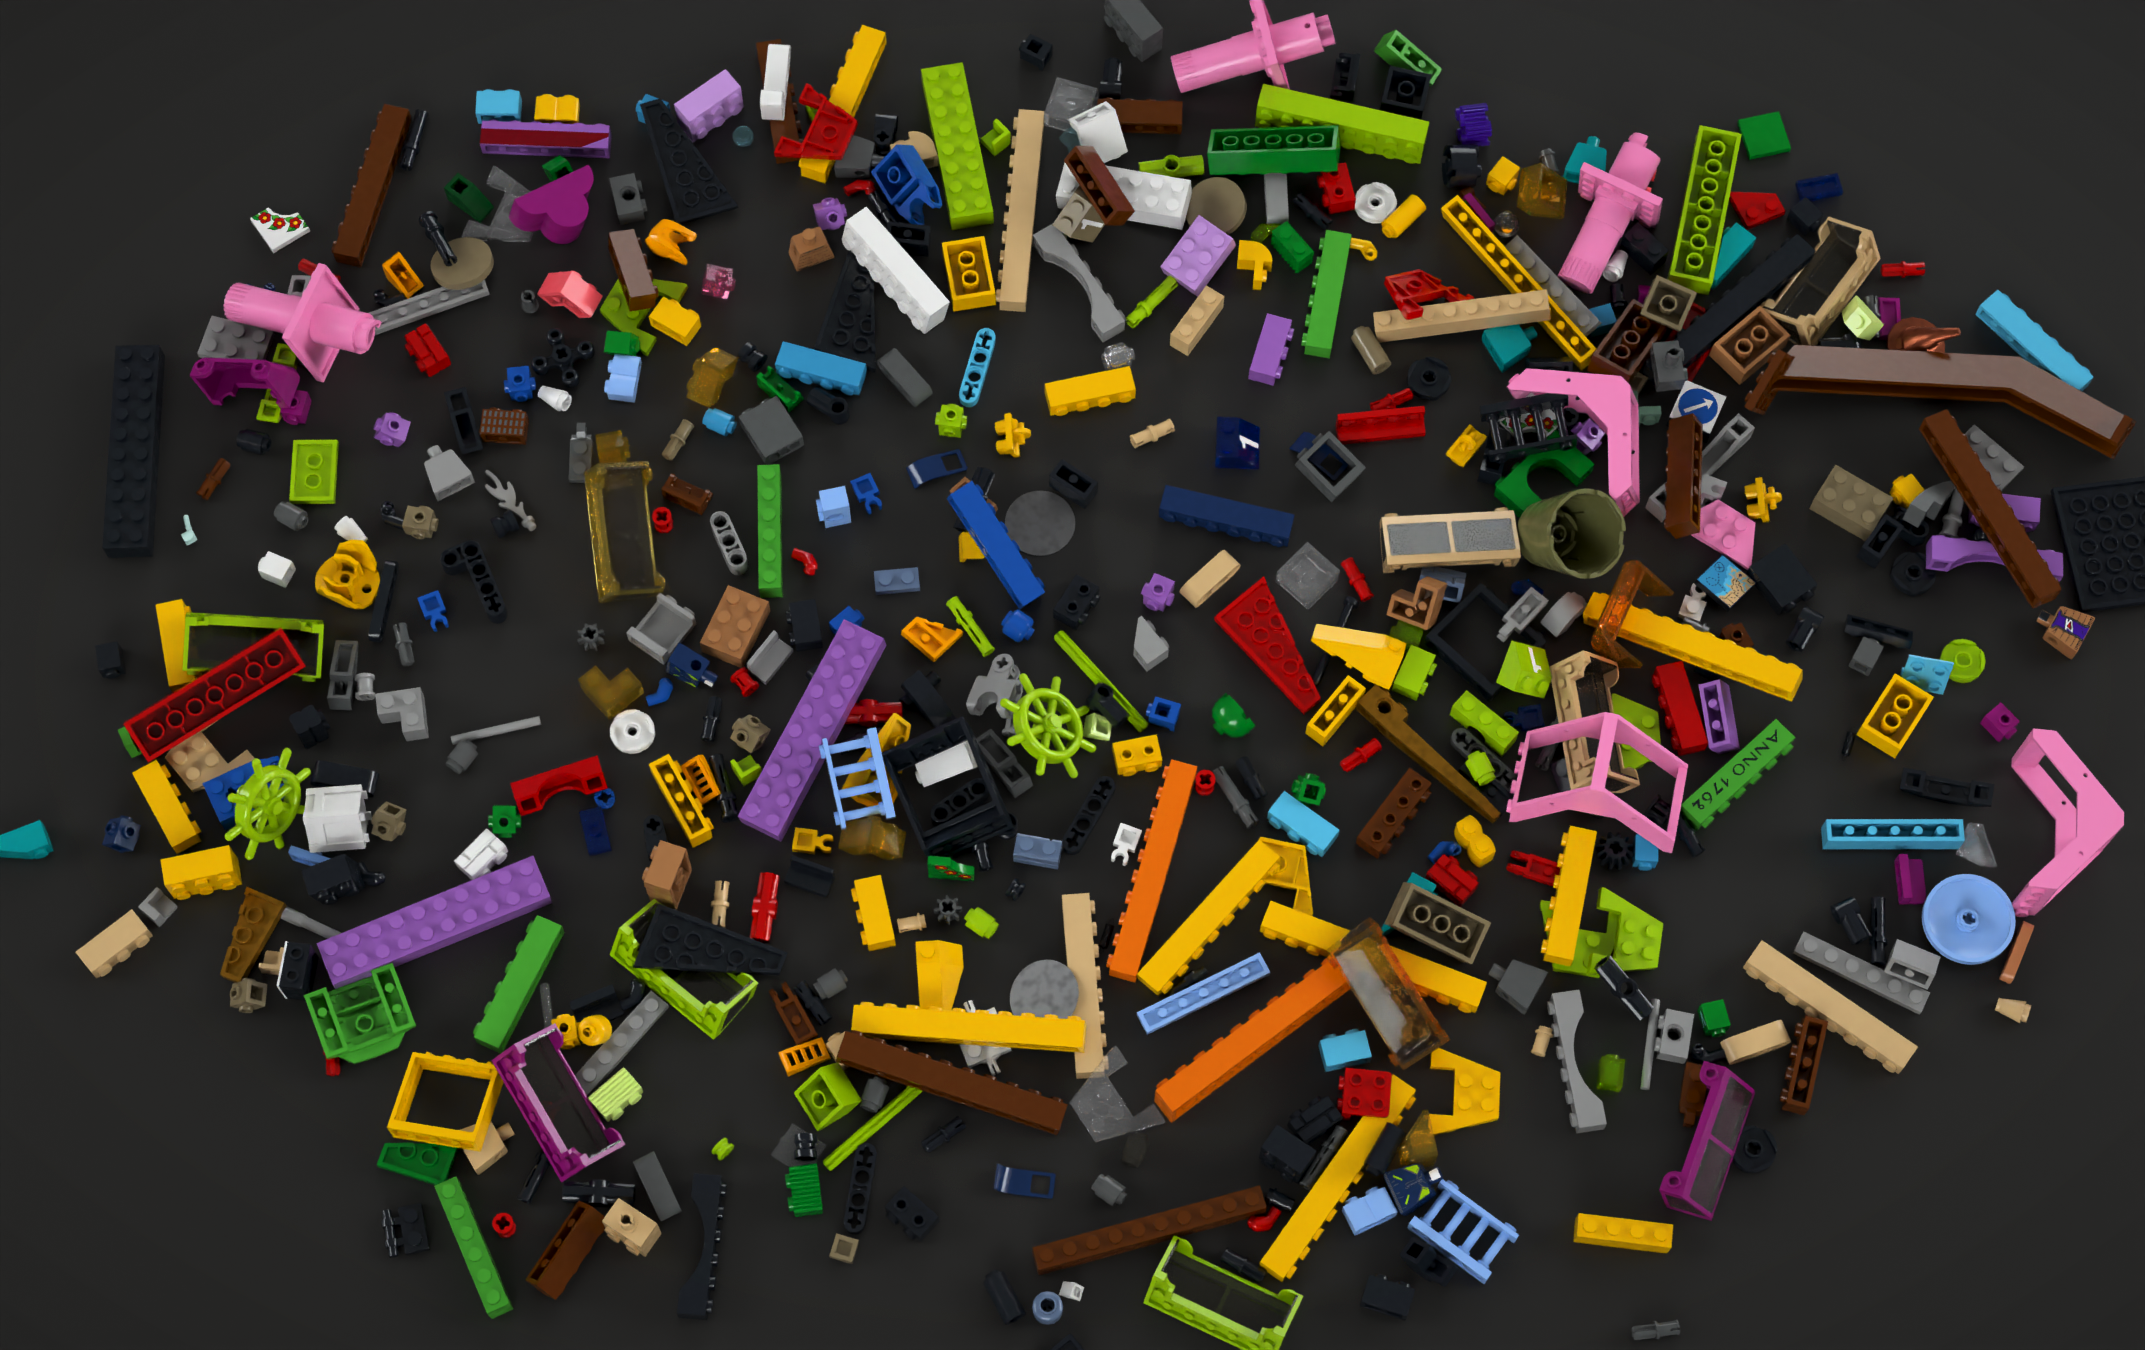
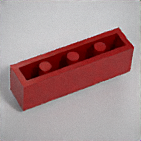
[1652,661,1708,756]

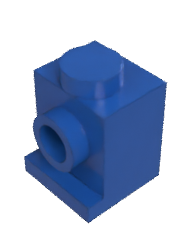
[829,606,865,635]
[1146,696,1181,732]

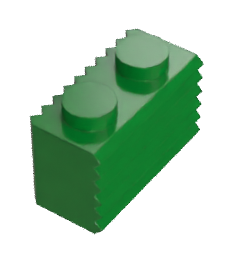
[1271,221,1314,273]
[785,1163,823,1217]

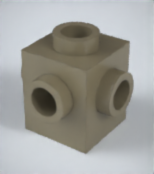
[402,505,439,539]
[730,714,771,753]
[371,801,407,842]
[230,978,268,1013]

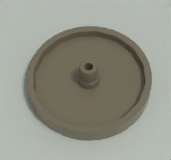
[1186,177,1247,235]
[430,237,494,290]

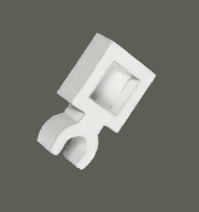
[1677,583,1707,623]
[1111,823,1142,866]

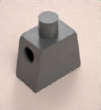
[834,135,885,178]
[1488,960,1548,1015]

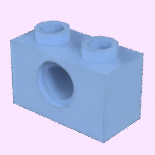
[816,486,851,528]

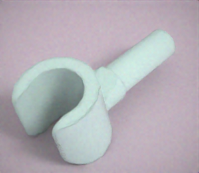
[181,515,197,546]

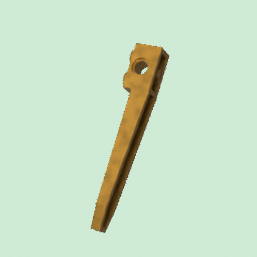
[1356,685,1501,823]

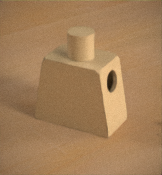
[460,1121,515,1175]

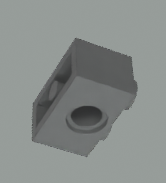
[609,173,647,225]

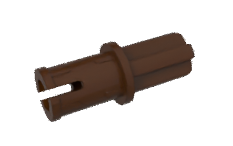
[196,458,230,500]

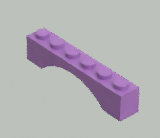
[1926,535,2063,582]

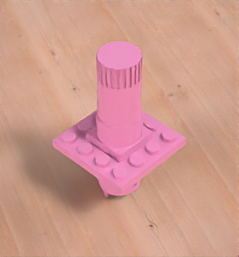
[1171,0,1336,93]
[1557,132,1663,294]
[224,263,382,382]

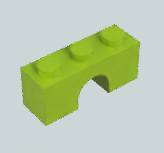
[1450,690,1519,757]

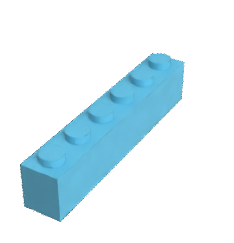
[1975,290,2093,391]
[1821,819,1965,849]

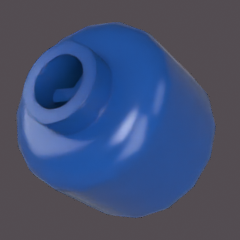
[1001,609,1035,643]

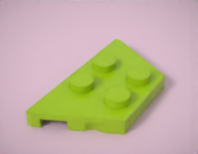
[1611,693,1661,770]

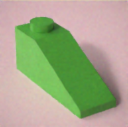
[1374,30,1442,86]

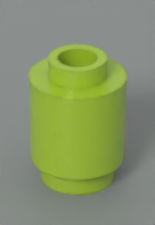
[1465,751,1496,786]
[964,907,999,939]

